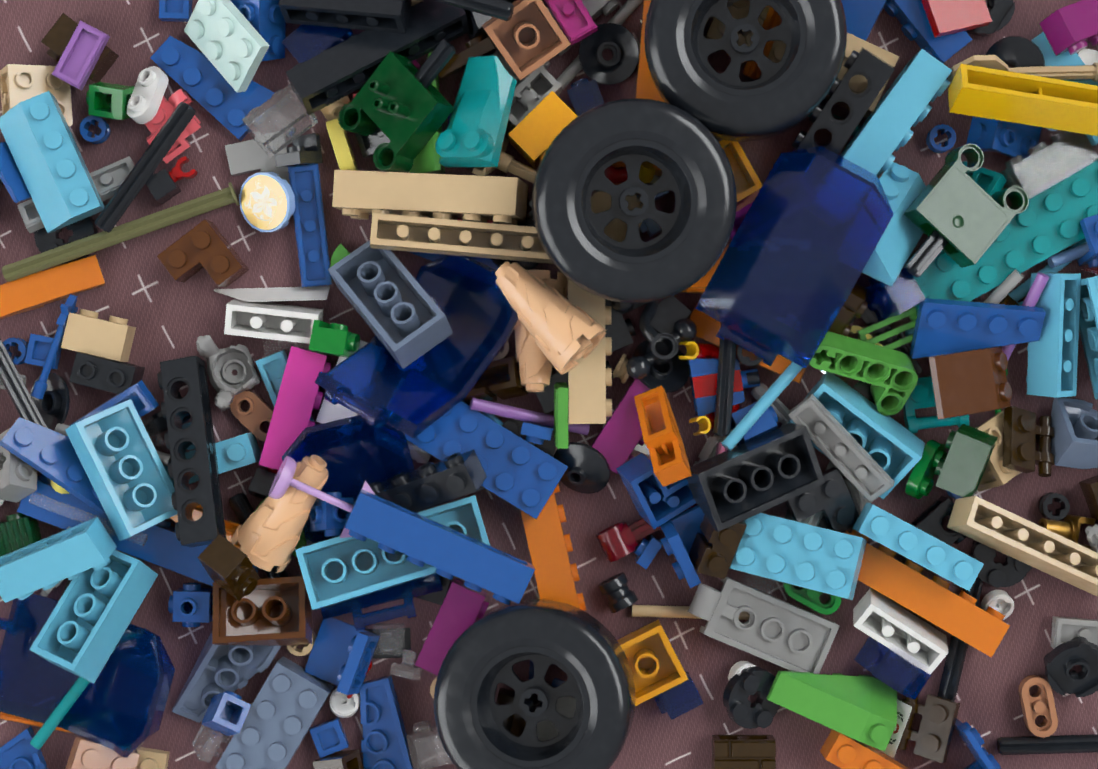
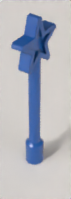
[31,294,78,400]

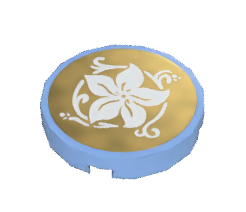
[239,172,295,232]

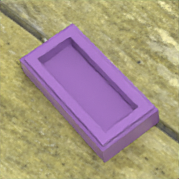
[52,20,110,91]

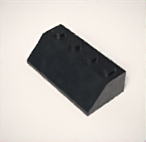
[687,423,825,532]

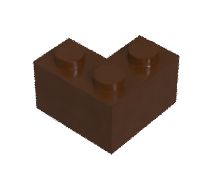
[157,219,249,288]

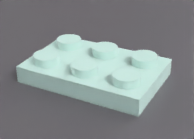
[184,0,270,93]

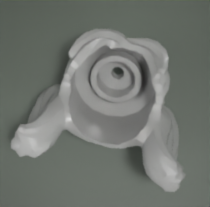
[196,335,260,411]

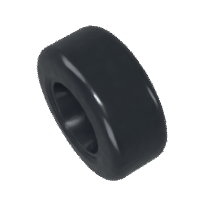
[644,0,847,142]
[532,98,737,304]
[434,599,636,769]

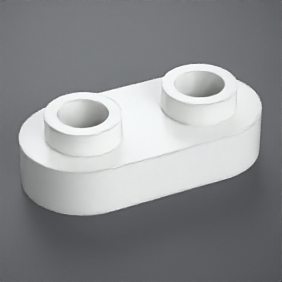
[126,66,169,124]

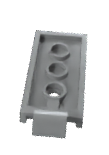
[688,577,840,674]

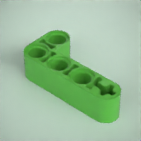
[801,329,918,416]

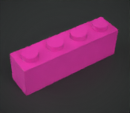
[259,346,331,470]

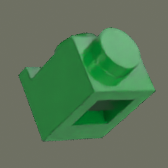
[86,82,135,120]
[309,320,360,359]

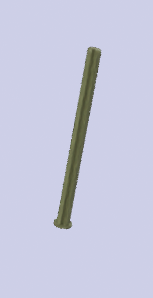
[2,182,240,282]

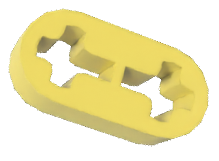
[326,118,358,171]

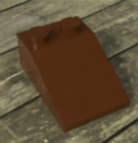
[929,346,1012,419]
[212,576,312,646]

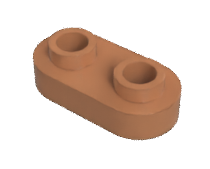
[230,391,274,442]
[1018,675,1058,738]

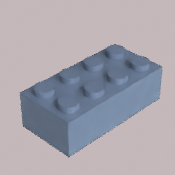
[328,240,453,369]
[215,656,334,769]

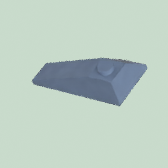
[1051,397,1098,469]
[172,631,281,723]

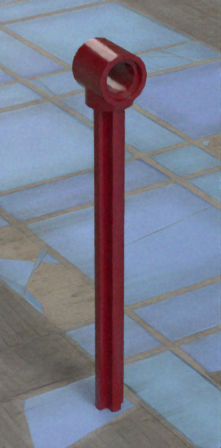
[596,447,814,562]

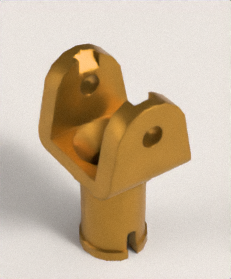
[1037,515,1096,549]

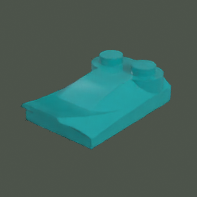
[435,56,517,167]

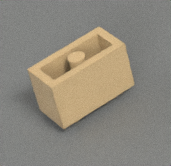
[61,308,136,362]

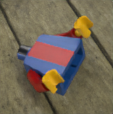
[679,341,760,436]

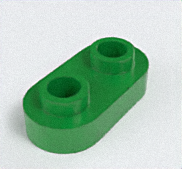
[905,439,947,499]
[783,583,841,615]

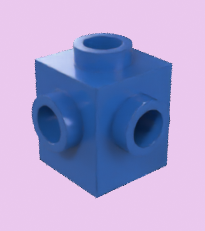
[309,492,354,537]
[168,583,213,627]

